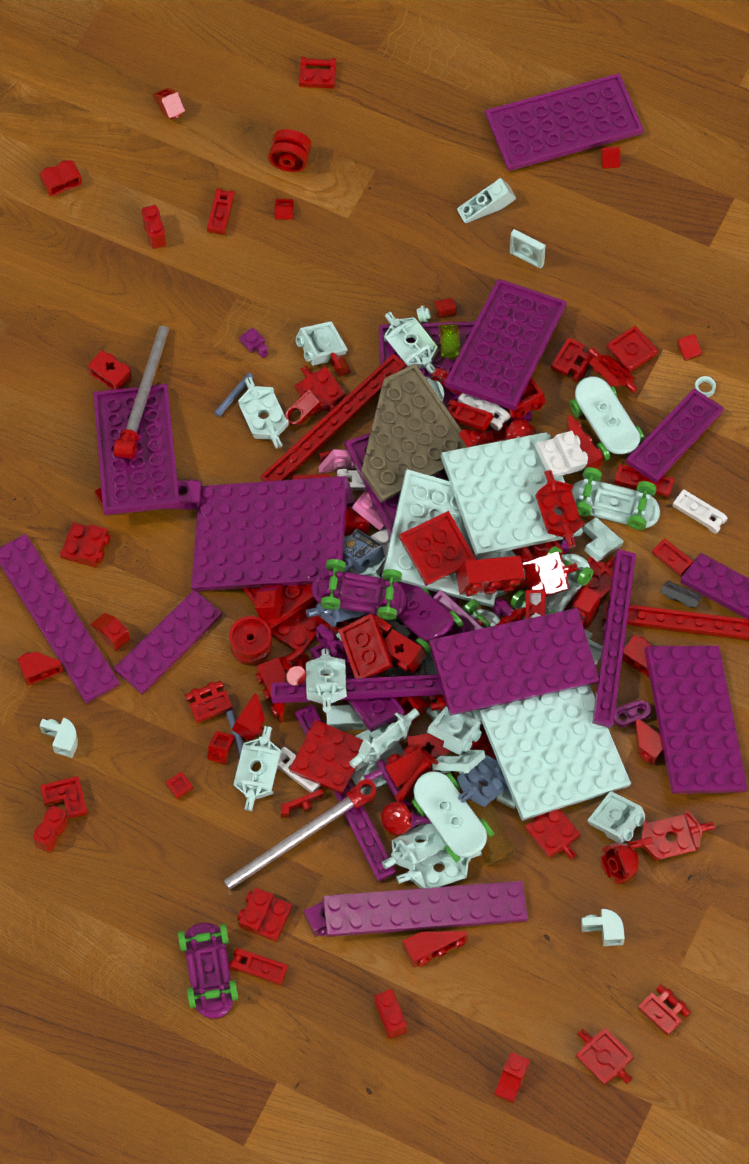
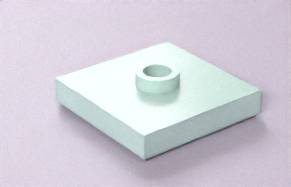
[510,229,546,269]

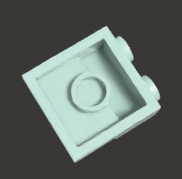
[296,321,348,366]
[427,706,481,755]
[587,791,645,843]

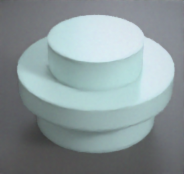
[417,305,431,323]

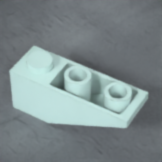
[457,178,517,224]

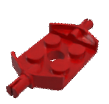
[535,470,585,548]
[628,811,715,861]

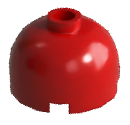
[601,843,639,884]

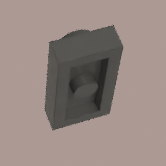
[661,580,703,607]

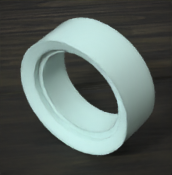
[695,376,716,397]

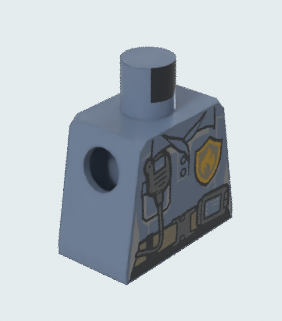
[343,529,385,573]

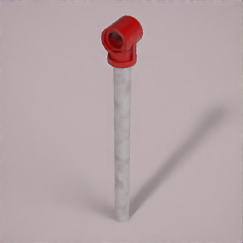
[114,326,169,460]
[223,779,377,890]

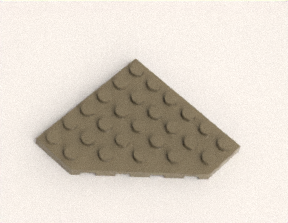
[361,364,467,503]

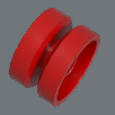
[268,129,311,172]
[229,616,273,666]

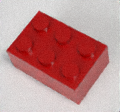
[456,555,525,597]

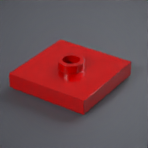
[606,325,658,373]

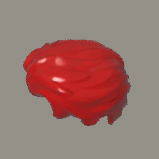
[505,418,536,440]
[381,801,412,836]

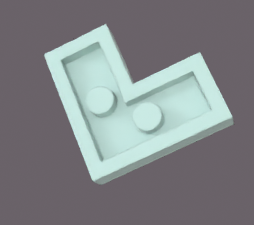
[582,517,624,562]
[432,750,485,774]

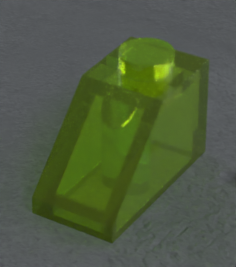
[438,324,460,358]

